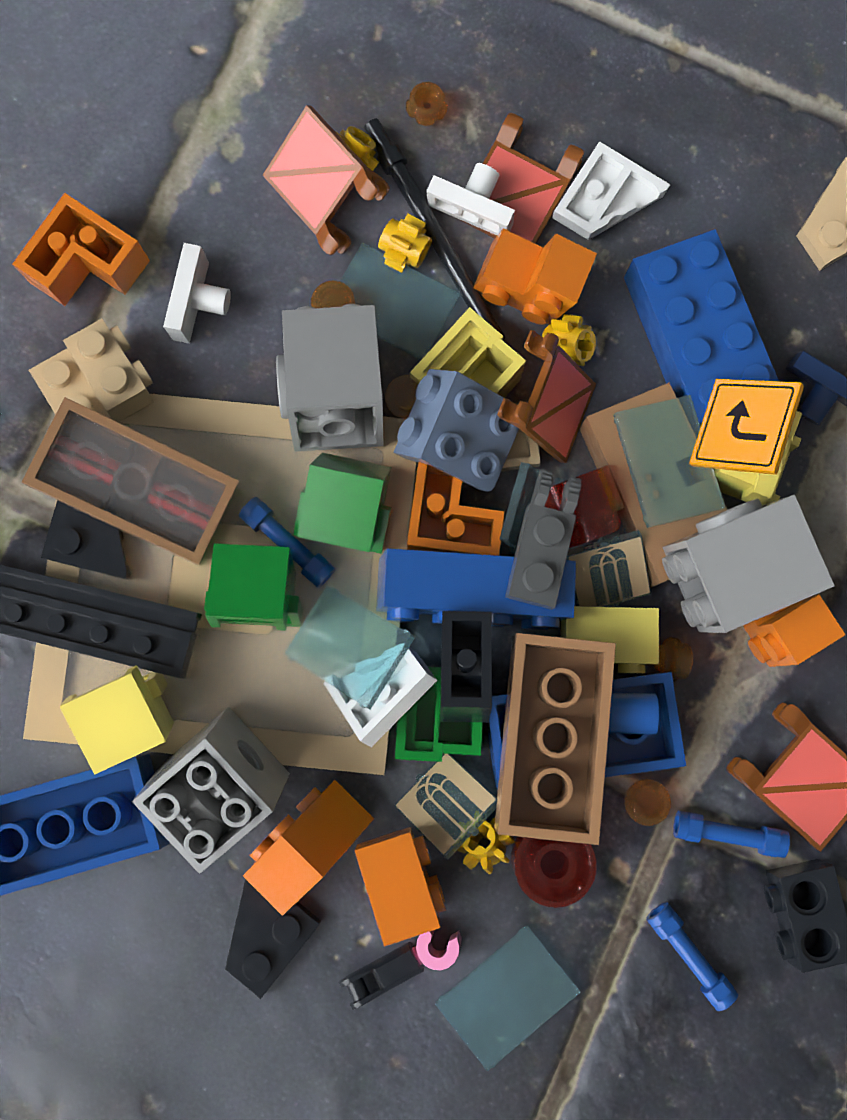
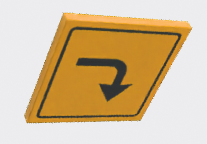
[689,379,804,475]

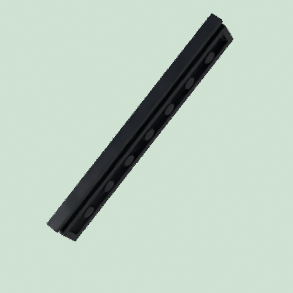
[0,565,202,679]

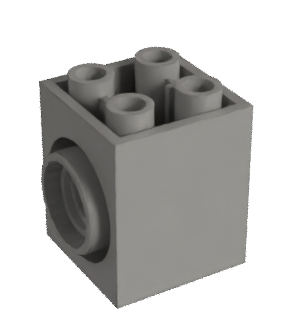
[276,304,383,452]
[662,494,835,633]
[132,706,290,874]

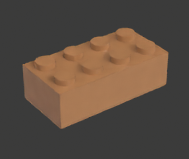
[494,633,616,845]

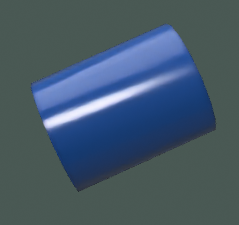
[608,693,659,734]

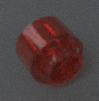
[544,465,624,548]
[511,836,597,908]

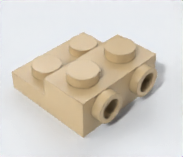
[29,318,154,422]

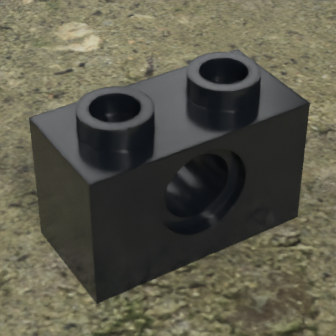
[440,611,492,723]

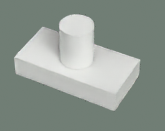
[426,163,515,235]
[163,243,231,344]

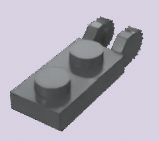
[505,468,582,610]

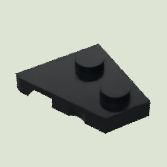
[41,496,131,580]
[225,879,321,999]

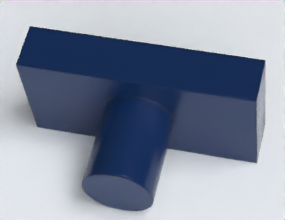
[786,351,847,426]

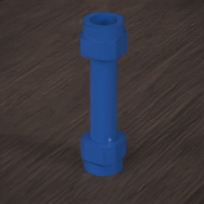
[238,496,336,589]
[673,810,790,858]
[646,902,739,1011]

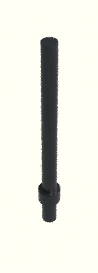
[364,118,505,340]

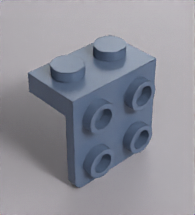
[393,369,519,492]

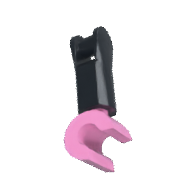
[339,930,462,1010]

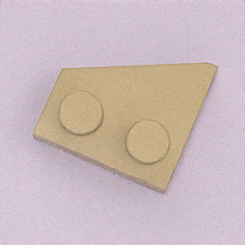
[796,157,847,271]

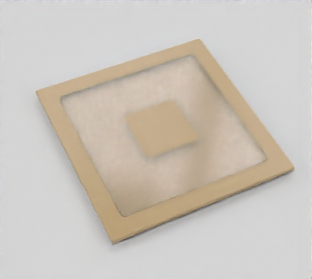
[23,394,416,775]

